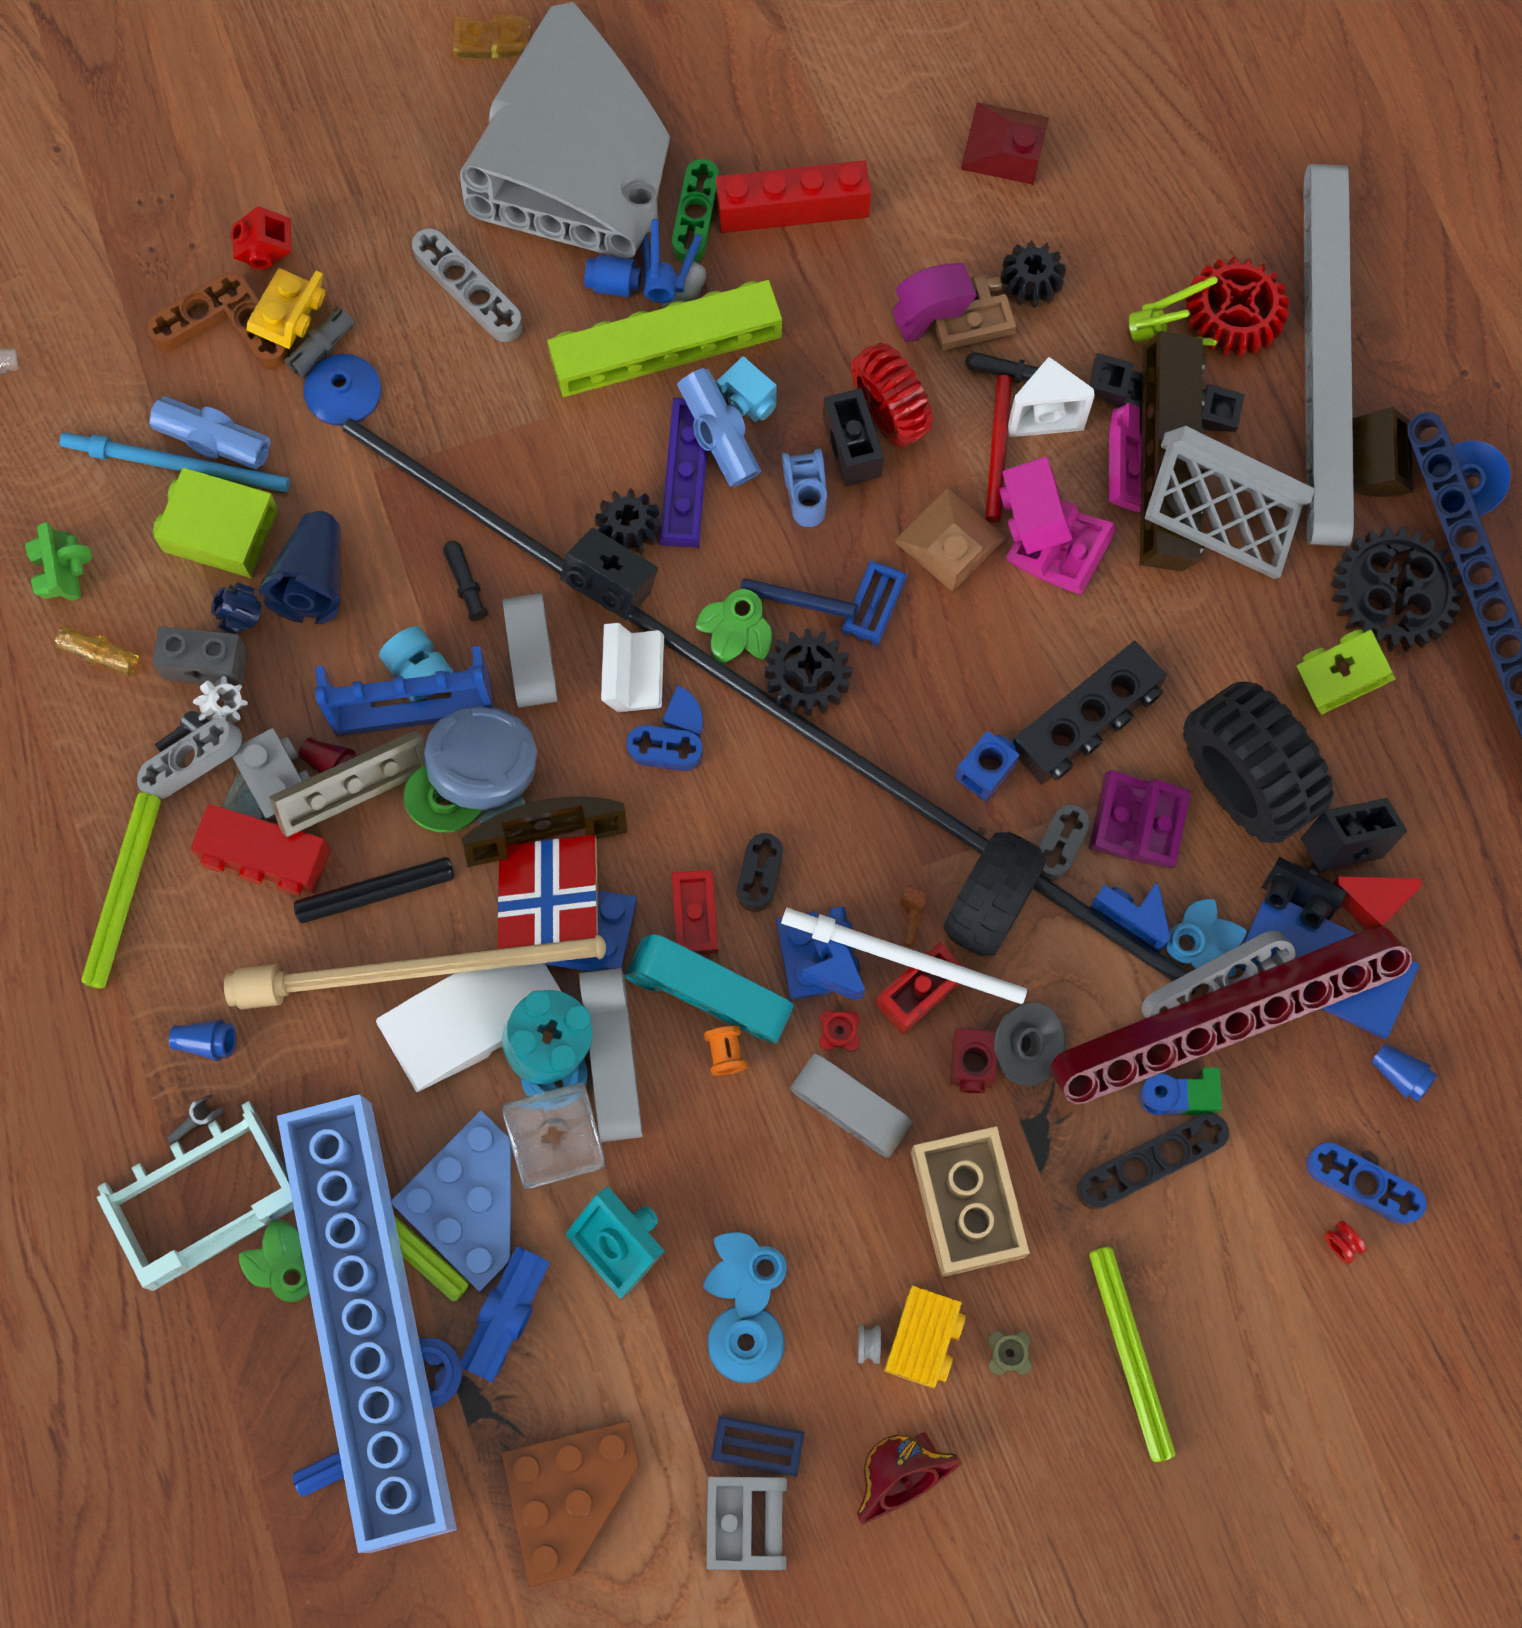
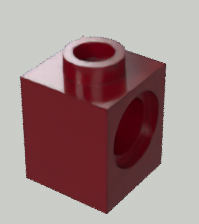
[950,1028,997,1094]

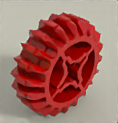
[1185,255,1289,359]
[851,342,933,447]

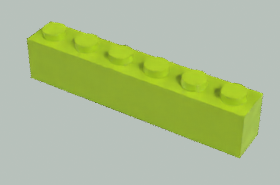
[547,280,782,398]

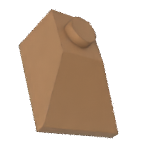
[895,488,1006,593]

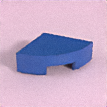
[662,685,703,738]

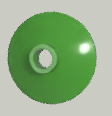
[404,765,483,833]

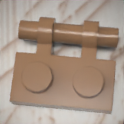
[933,275,1017,351]

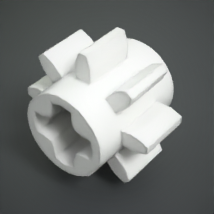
[193,676,248,724]

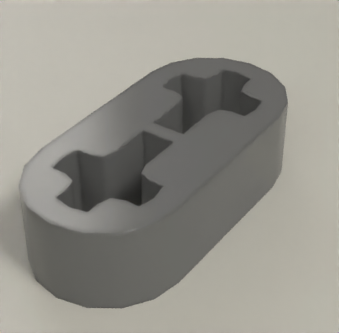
[1039,804,1090,880]

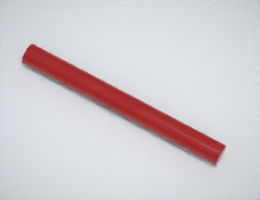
[985,375,1012,523]

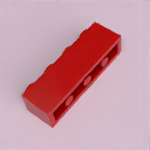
[716,160,871,233]

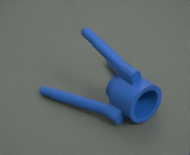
[641,219,702,303]

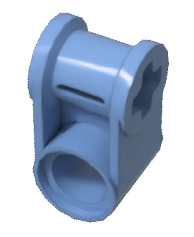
[782,448,827,527]

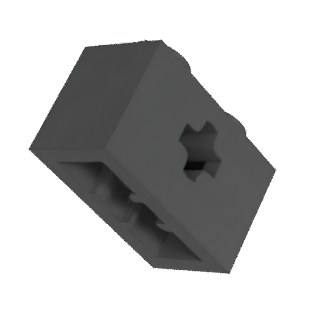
[152,626,249,686]

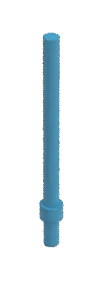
[60,432,290,493]

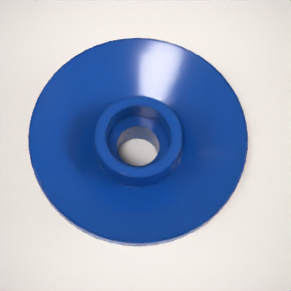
[304,354,381,426]
[1432,441,1511,516]

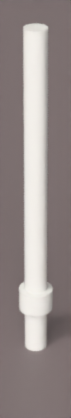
[781,907,1027,1004]

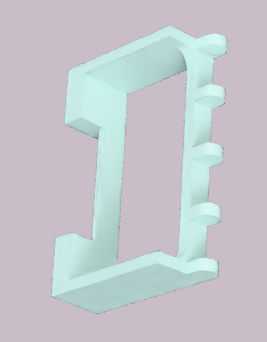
[97,1101,294,1291]

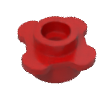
[819,1010,860,1052]

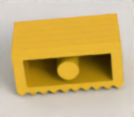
[884,1286,966,1389]

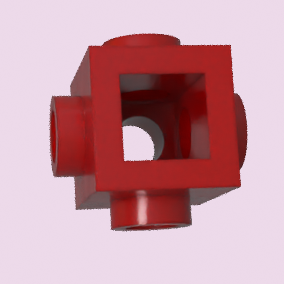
[231,206,292,270]

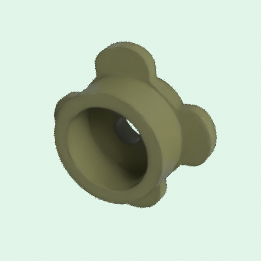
[988,1331,1032,1375]

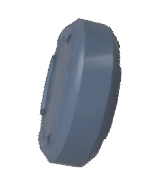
[424,705,537,810]

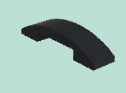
[1089,353,1245,432]

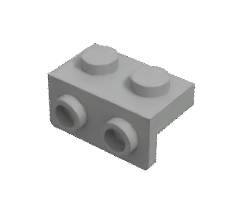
[232,728,310,822]

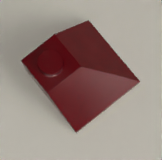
[961,102,1049,185]

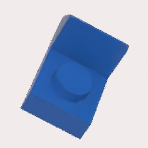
[1090,882,1170,952]
[801,913,865,1001]

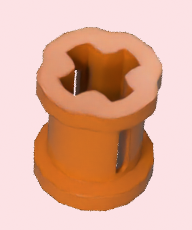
[704,1026,748,1076]

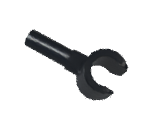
[155,711,209,752]

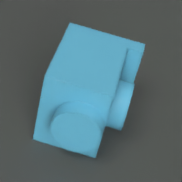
[716,356,777,423]

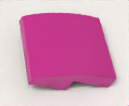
[1006,500,1116,595]

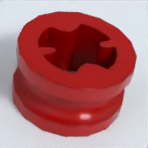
[1324,1220,1366,1265]

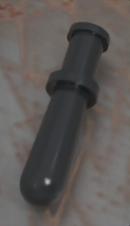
[965,352,1040,383]
[443,540,488,621]

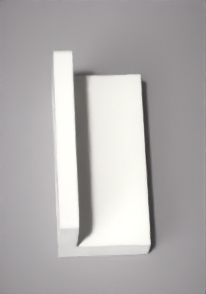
[601,623,664,712]

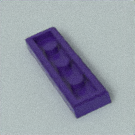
[660,398,708,548]

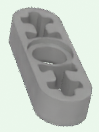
[137,718,242,799]

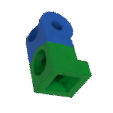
[1139,1068,1222,1116]

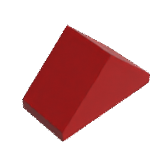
[1332,876,1422,930]

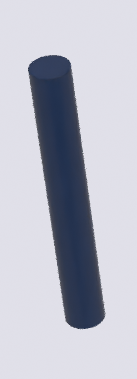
[740,578,858,619]

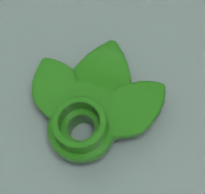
[696,589,773,664]
[239,1219,310,1302]

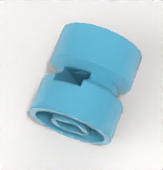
[378,626,454,702]

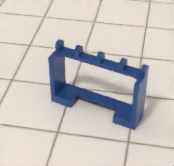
[315,646,494,737]

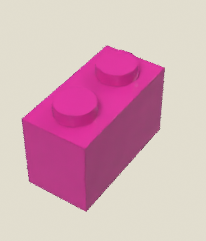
[999,456,1073,555]

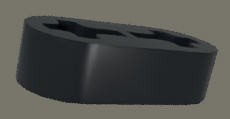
[737,833,783,912]

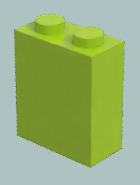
[153,468,279,578]

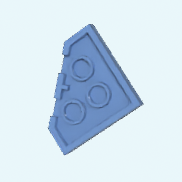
[391,1110,512,1293]

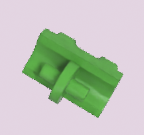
[25,522,92,601]

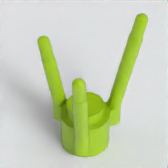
[1129,276,1218,346]

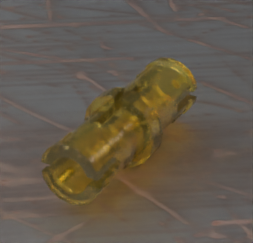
[55,625,140,677]

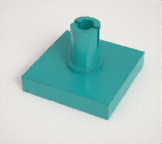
[565,1186,665,1299]

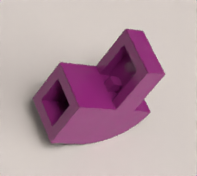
[892,263,977,342]

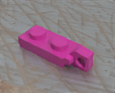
[1109,403,1142,513]

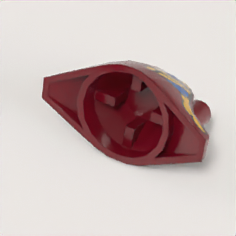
[857,1432,962,1525]

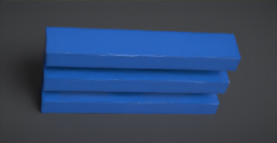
[841,560,907,647]

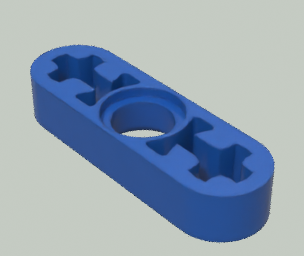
[1306,1143,1426,1224]

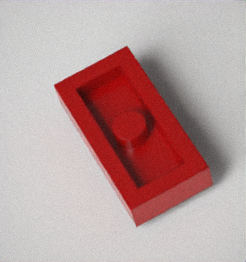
[672,870,718,954]

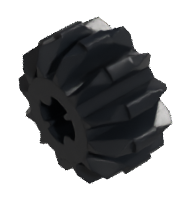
[1000,240,1066,308]
[595,488,662,555]

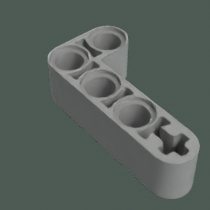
[579,968,643,1142]

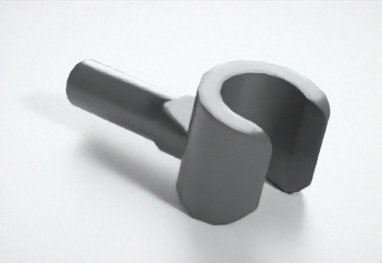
[167,1094,223,1144]

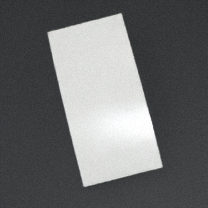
[376,963,562,1092]

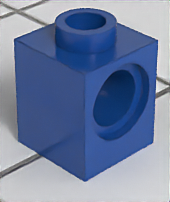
[955,730,1020,802]

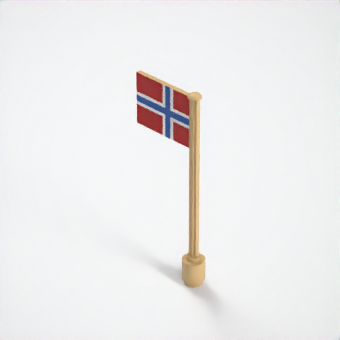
[224,834,606,1010]

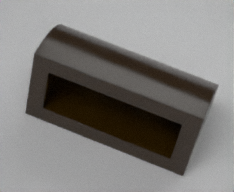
[1352,407,1413,497]

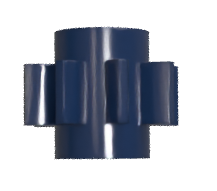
[211,582,262,634]

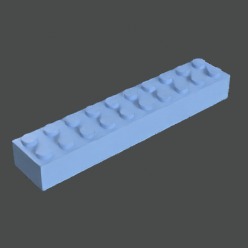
[277,1094,457,1553]

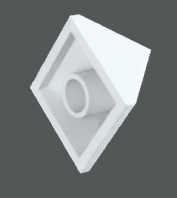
[1008,357,1095,437]

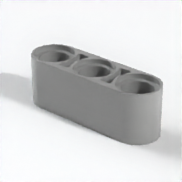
[502,593,558,708]
[789,1053,913,1158]

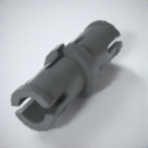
[284,307,355,378]

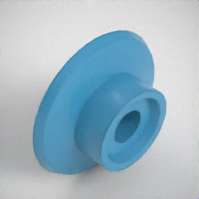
[707,1306,785,1383]

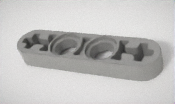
[412,228,523,342]
[1142,931,1295,1019]

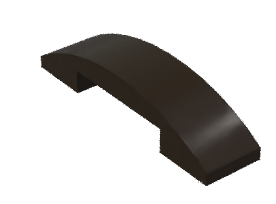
[462,796,627,867]

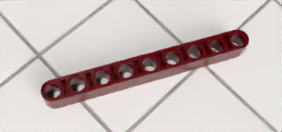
[1050,926,1412,1104]

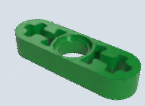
[672,159,719,263]

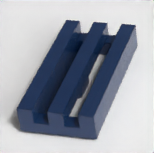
[711,1416,805,1477]

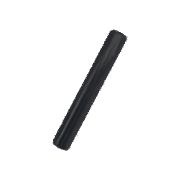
[294,857,454,923]

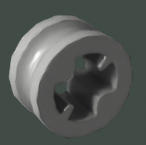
[857,1324,881,1364]

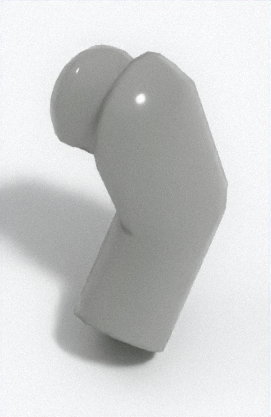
[661,261,706,308]

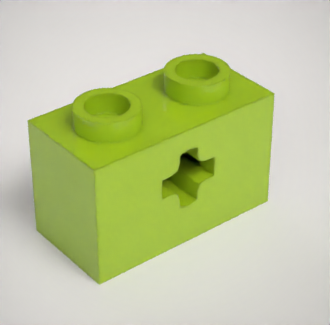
[1296,629,1396,715]

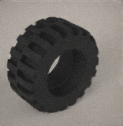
[1183,682,1334,843]

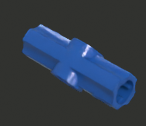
[459,1247,551,1383]

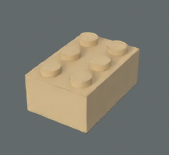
[910,1126,1030,1278]

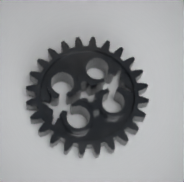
[1331,526,1464,652]

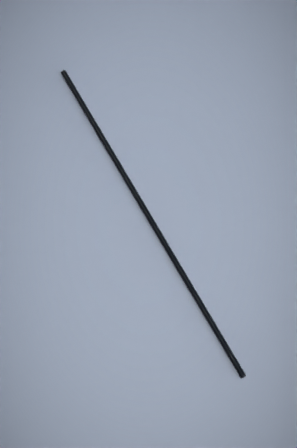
[342,418,1201,995]

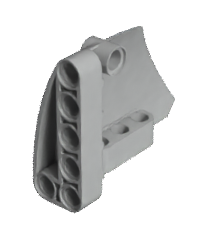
[460,2,670,259]

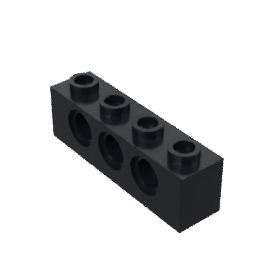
[1013,640,1167,785]

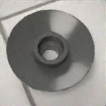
[994,1002,1065,1086]

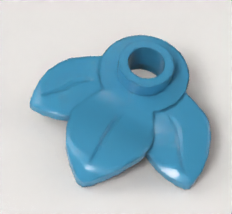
[1165,899,1247,978]
[703,1232,787,1318]

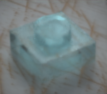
[222,770,265,820]

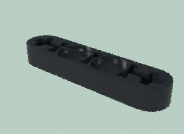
[1077,1113,1229,1210]

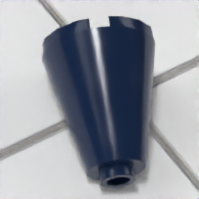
[259,511,341,624]

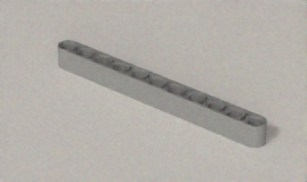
[1303,163,1354,547]

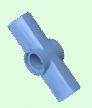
[677,368,762,488]
[149,396,271,470]

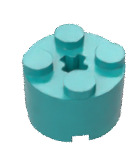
[502,990,592,1084]

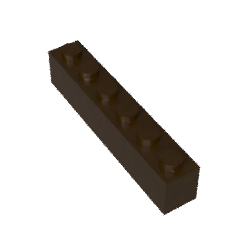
[1139,331,1206,572]

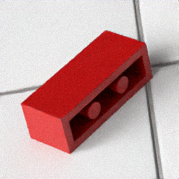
[190,804,331,896]

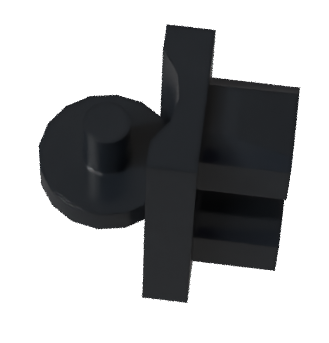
[1261,857,1347,929]

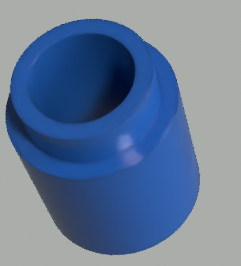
[584,255,642,298]

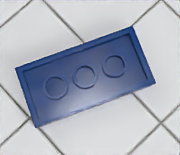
[1235,896,1420,1039]

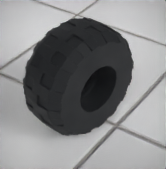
[944,831,1047,957]

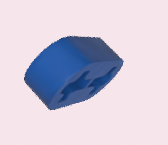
[627,725,703,771]

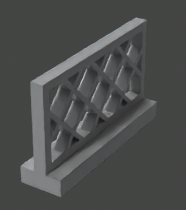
[1144,426,1315,579]

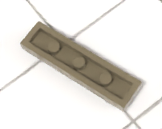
[269,730,425,837]

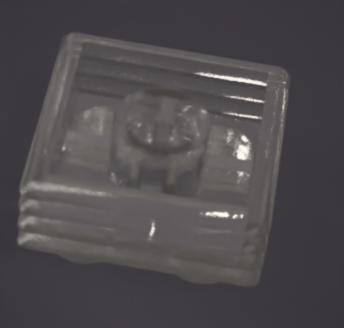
[502,1082,606,1189]

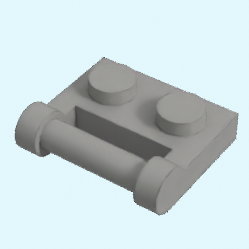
[707,1477,787,1570]

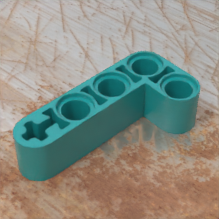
[624,934,794,1044]

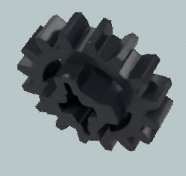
[764,629,852,716]

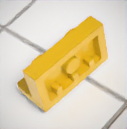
[246,268,326,349]

